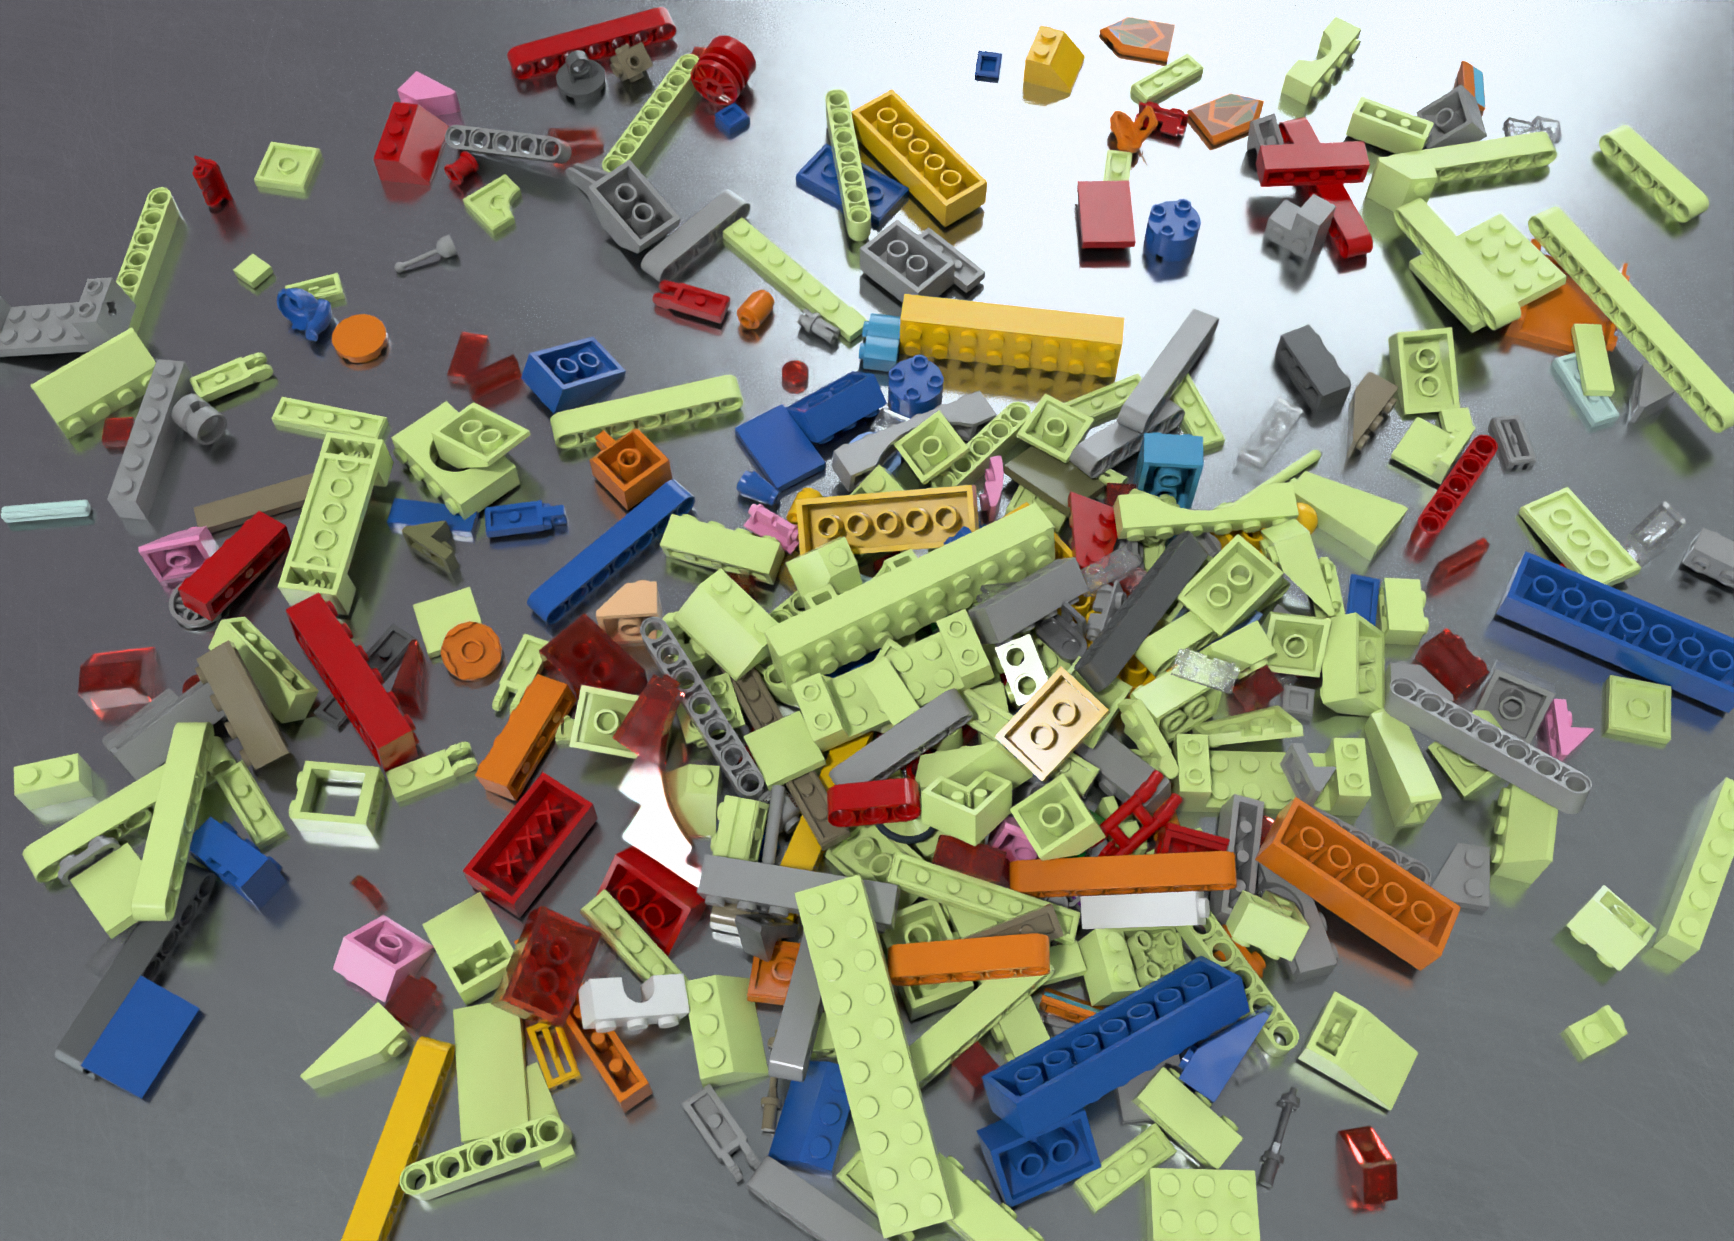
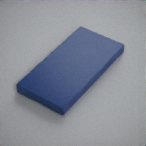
[796,143,909,227]

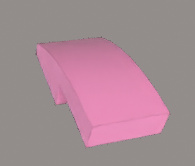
[979,456,1004,521]

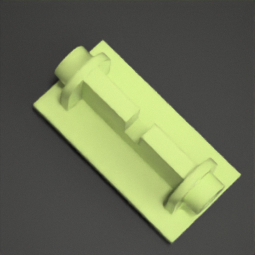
[1312,557,1345,618]

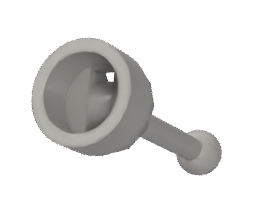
[394,234,458,273]

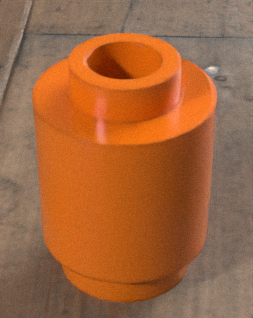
[737,289,775,329]

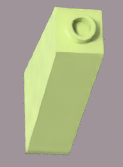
[1290,471,1408,561]
[1364,709,1442,827]

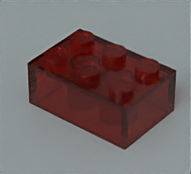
[539,613,649,700]

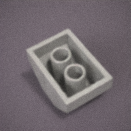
[566,159,681,253]

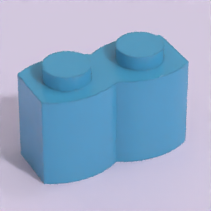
[858,313,901,372]

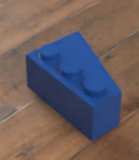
[189,816,287,910]

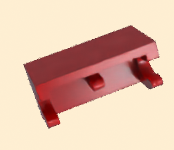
[1154,823,1230,854]

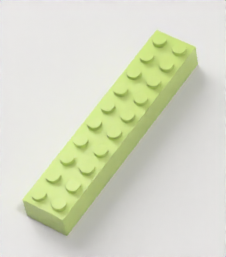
[764,502,1055,691]
[794,874,956,1239]

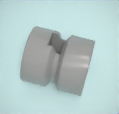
[171,393,227,445]

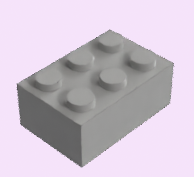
[860,219,955,302]

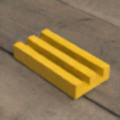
[526,1015,582,1092]

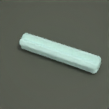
[1,499,91,523]

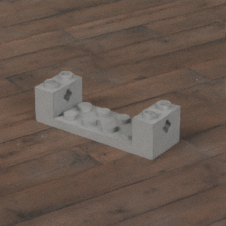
[0,277,136,357]

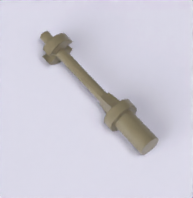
[761,1029,781,1132]

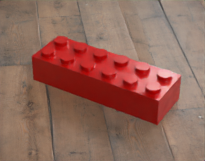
[285,592,419,775]

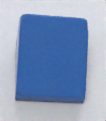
[975,50,1003,79]

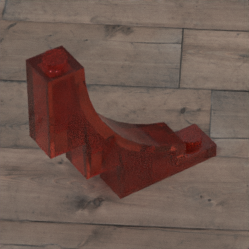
[612,673,703,887]

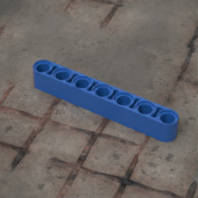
[527,479,696,625]

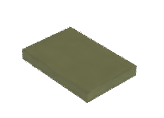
[1003,446,1105,517]

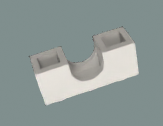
[578,974,690,1033]

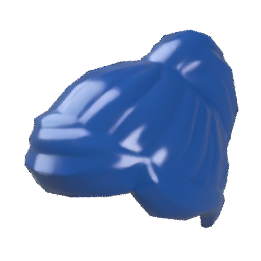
[276,288,332,341]

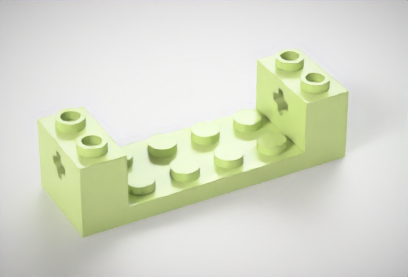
[278,432,394,615]
[791,609,994,752]
[1170,734,1371,816]

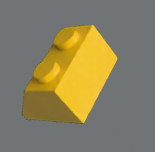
[1023,25,1085,93]

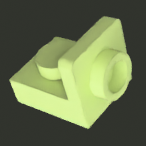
[1564,1005,1628,1059]

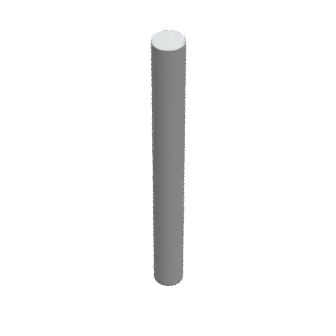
[756,785,785,913]

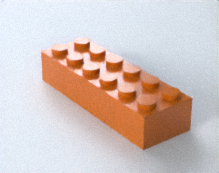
[1255,797,1461,971]

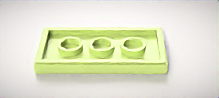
[1519,487,1641,587]
[453,998,529,1144]

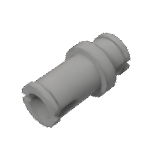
[797,309,840,344]

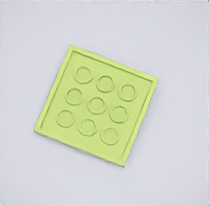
[1409,213,1567,333]

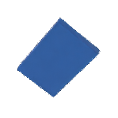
[735,404,826,492]
[80,975,200,1099]

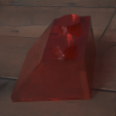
[78,647,156,710]

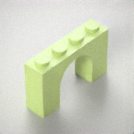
[391,401,520,520]

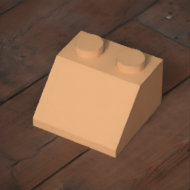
[596,580,662,645]

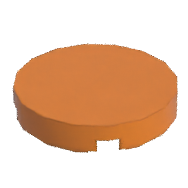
[332,314,388,363]
[441,621,502,682]

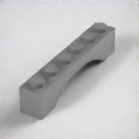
[832,390,997,492]

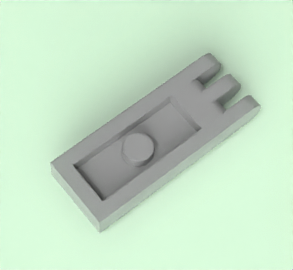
[102,688,178,751]

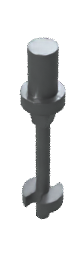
[1259,1087,1301,1187]

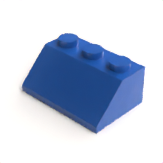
[786,371,887,444]
[768,1061,852,1180]
[976,1108,1101,1208]

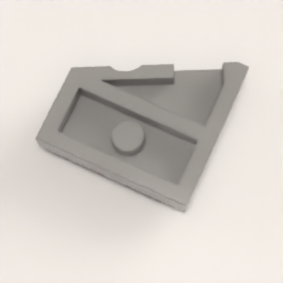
[1431,843,1490,911]

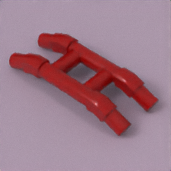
[1079,770,1183,856]

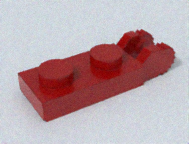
[652,280,731,324]

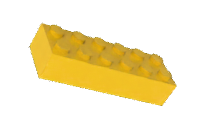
[851,89,987,227]
[796,485,979,555]

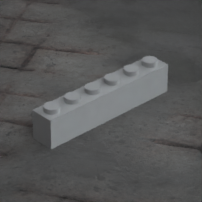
[107,359,193,520]
[697,854,901,934]

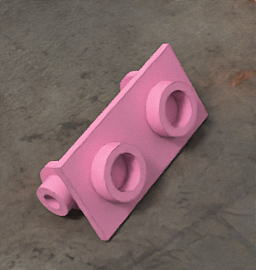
[744,504,799,554]

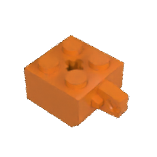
[589,428,672,510]

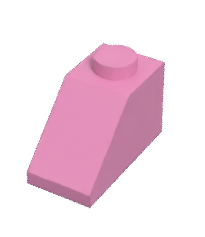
[397,71,461,116]

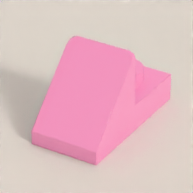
[1544,699,1594,762]

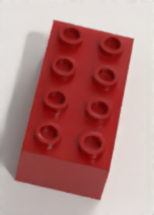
[463,772,598,918]

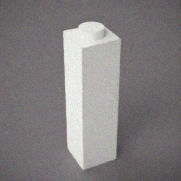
[1080,891,1210,929]

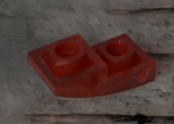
[932,835,1007,884]

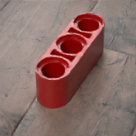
[827,778,921,827]

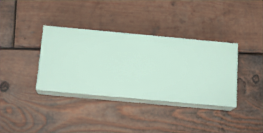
[1552,353,1620,428]

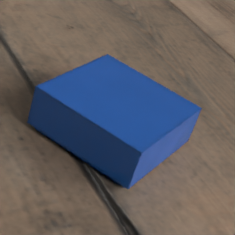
[715,102,750,135]

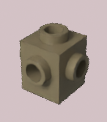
[609,42,653,83]

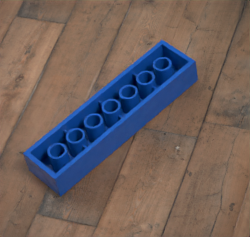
[1496,551,1734,713]
[982,956,1250,1139]

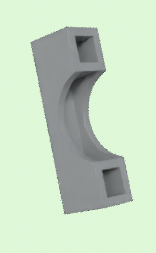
[1256,862,1339,983]

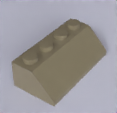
[195,640,292,770]

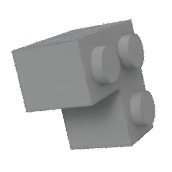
[1264,194,1336,261]

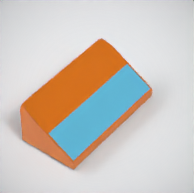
[1457,61,1486,111]
[1039,988,1106,1024]

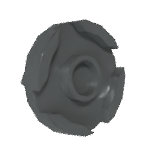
[556,50,607,102]

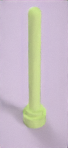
[1213,449,1321,510]

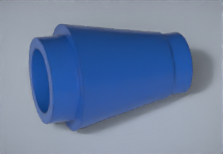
[736,470,780,507]

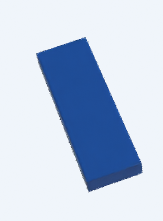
[387,498,480,538]

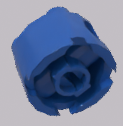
[1144,198,1201,262]
[888,355,944,421]

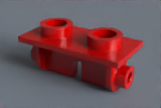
[1135,102,1189,137]
[192,155,233,208]

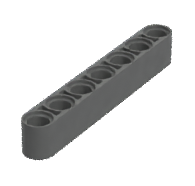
[1074,530,1208,692]
[55,861,216,1074]

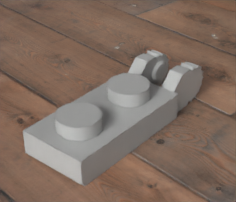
[681,1084,761,1182]

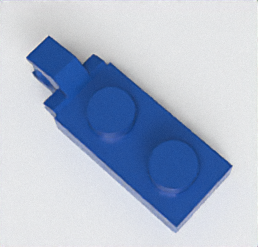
[485,500,567,538]

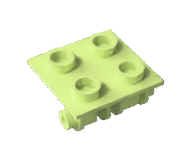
[670,673,746,748]

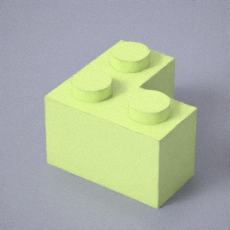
[921,770,1012,847]
[1226,890,1310,962]

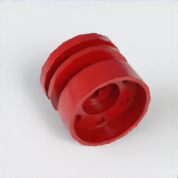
[690,35,756,106]

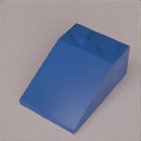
[521,336,626,414]
[1178,1004,1274,1102]

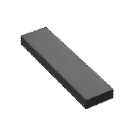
[314,623,417,731]

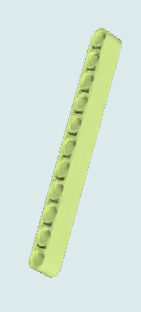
[1528,206,1734,433]

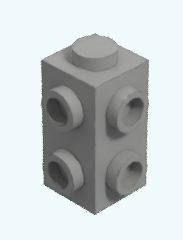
[1682,527,1734,588]

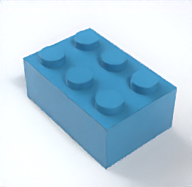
[1133,432,1204,509]

